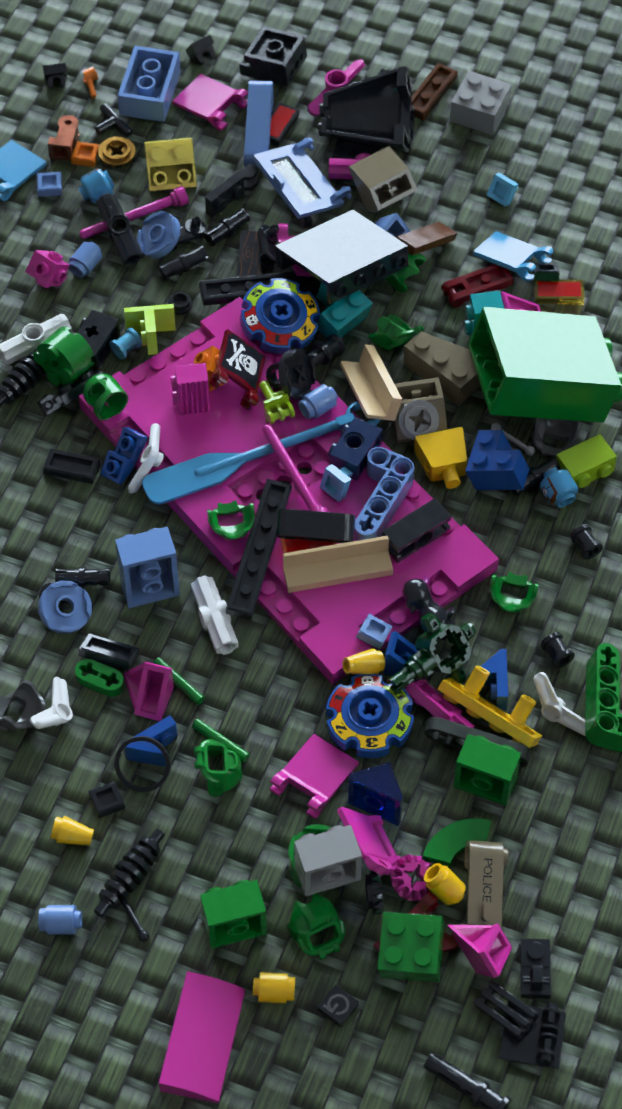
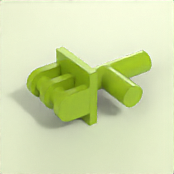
[259,381,295,424]

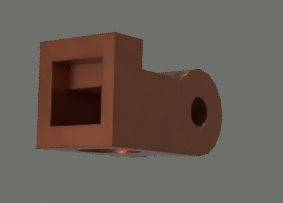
[48,115,80,161]

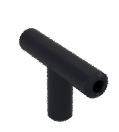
[95,103,133,137]

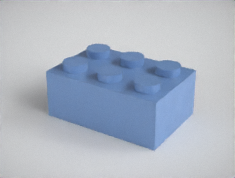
[118,46,181,122]
[115,527,180,608]

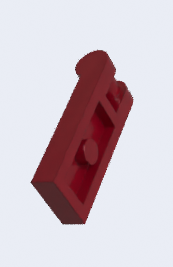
[441,264,513,308]

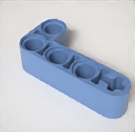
[244,81,274,167]
[354,447,414,541]

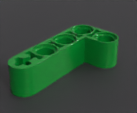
[585,643,622,752]

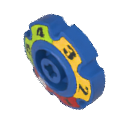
[240,278,320,354]
[326,674,414,758]

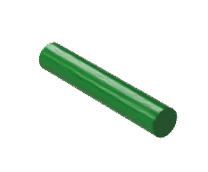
[153,657,205,705]
[192,719,250,763]

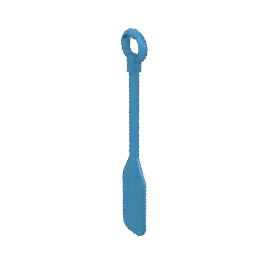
[142,401,380,505]

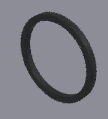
[114,736,171,792]

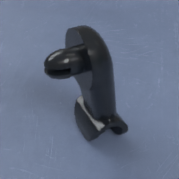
[171,216,206,252]
[258,224,279,270]

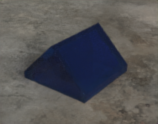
[348,762,403,827]

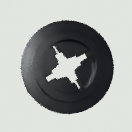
[365,869,383,915]

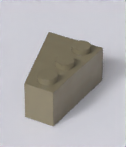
[403,332,481,406]

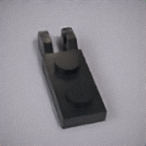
[205,165,258,218]

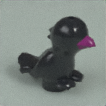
[402,577,456,640]

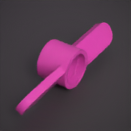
[307,59,365,116]

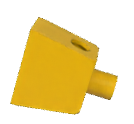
[414,427,467,489]

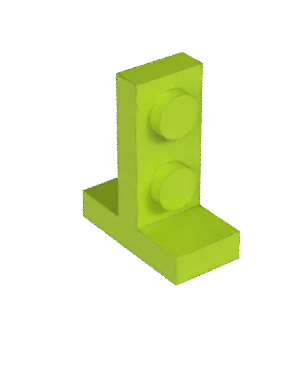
[124,304,176,355]

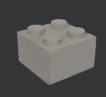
[450,70,512,135]
[294,825,362,897]

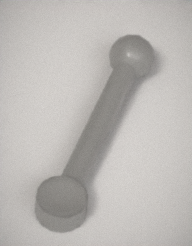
[491,423,535,456]

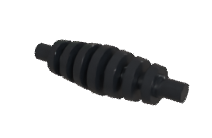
[0,348,45,407]
[94,829,165,918]

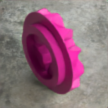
[390,854,431,901]

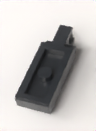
[37,369,103,415]

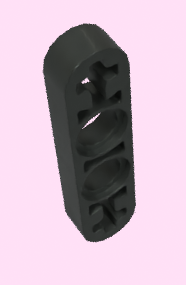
[424,717,531,768]

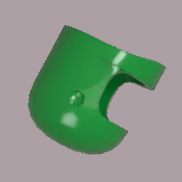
[83,373,128,421]

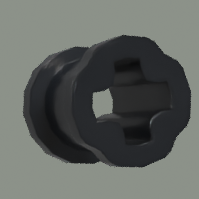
[570,524,603,560]
[541,632,575,668]

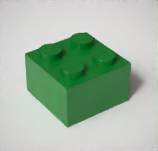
[453,734,521,806]
[200,880,267,949]
[378,912,445,983]

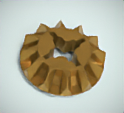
[98,137,136,168]

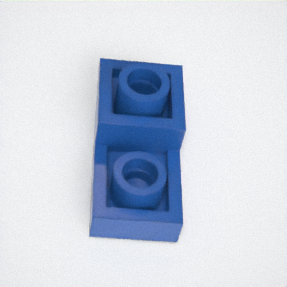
[100,427,148,484]

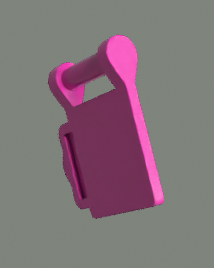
[337,807,401,876]

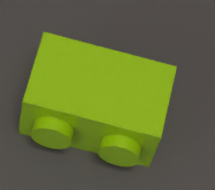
[556,434,617,488]

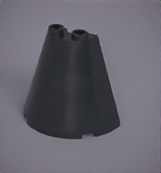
[318,66,415,153]

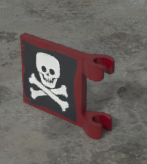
[209,329,266,410]

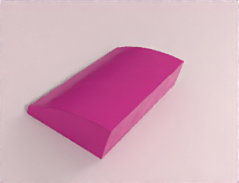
[159,971,245,1103]

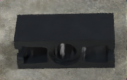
[382,498,451,563]

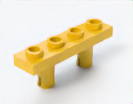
[438,665,542,748]

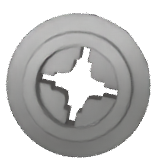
[398,399,439,440]

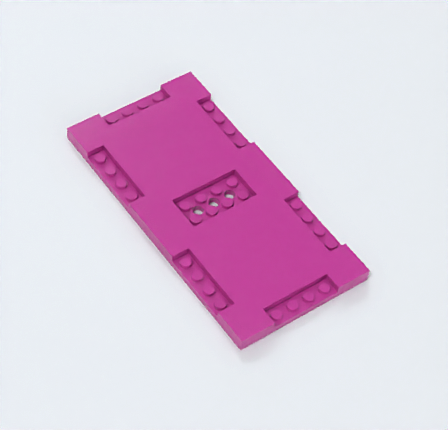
[79,297,499,685]

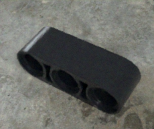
[276,509,355,543]

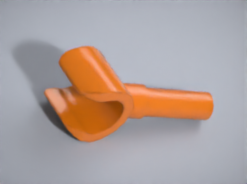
[83,67,98,99]

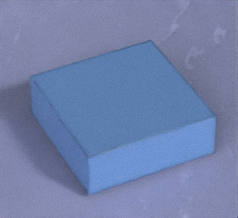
[37,172,62,197]
[356,614,393,650]

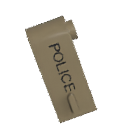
[464,840,508,928]

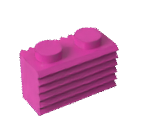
[170,363,210,416]

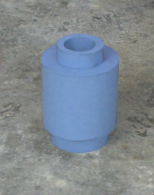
[68,242,102,278]
[298,384,338,419]
[38,905,82,935]

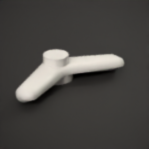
[128,423,164,494]
[533,672,586,736]
[30,677,73,729]

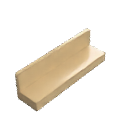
[340,344,402,421]
[283,536,393,593]

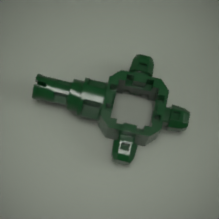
[387,613,476,694]

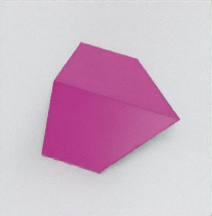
[123,662,174,721]
[447,923,512,978]

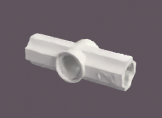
[0,314,73,365]
[191,575,238,655]

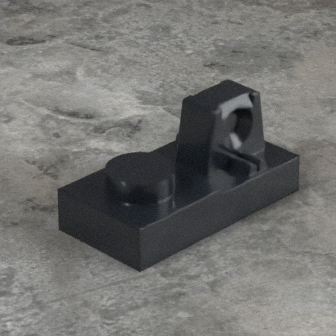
[520,938,551,999]

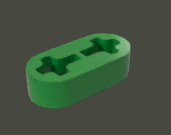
[75,659,124,697]

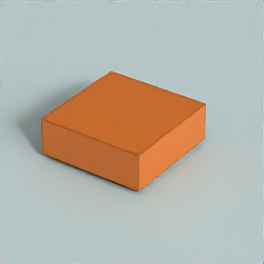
[71,141,100,167]

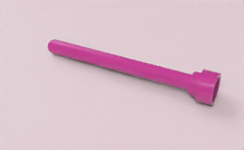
[79,186,189,239]
[263,425,329,512]

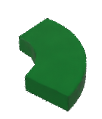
[422,818,492,867]

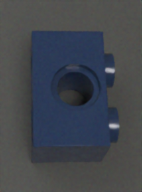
[328,417,382,481]

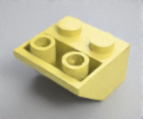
[144,138,197,191]

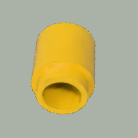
[424,863,466,905]
[253,972,295,1004]

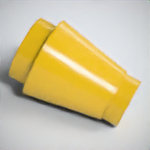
[342,648,385,674]
[50,816,94,846]

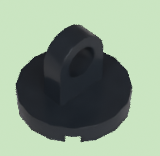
[266,349,316,400]

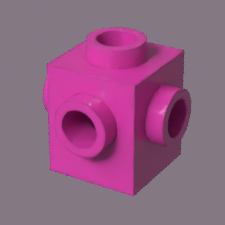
[25,250,70,288]

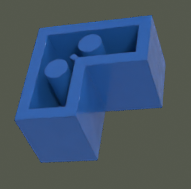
[465,430,529,490]

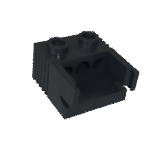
[239,26,307,87]

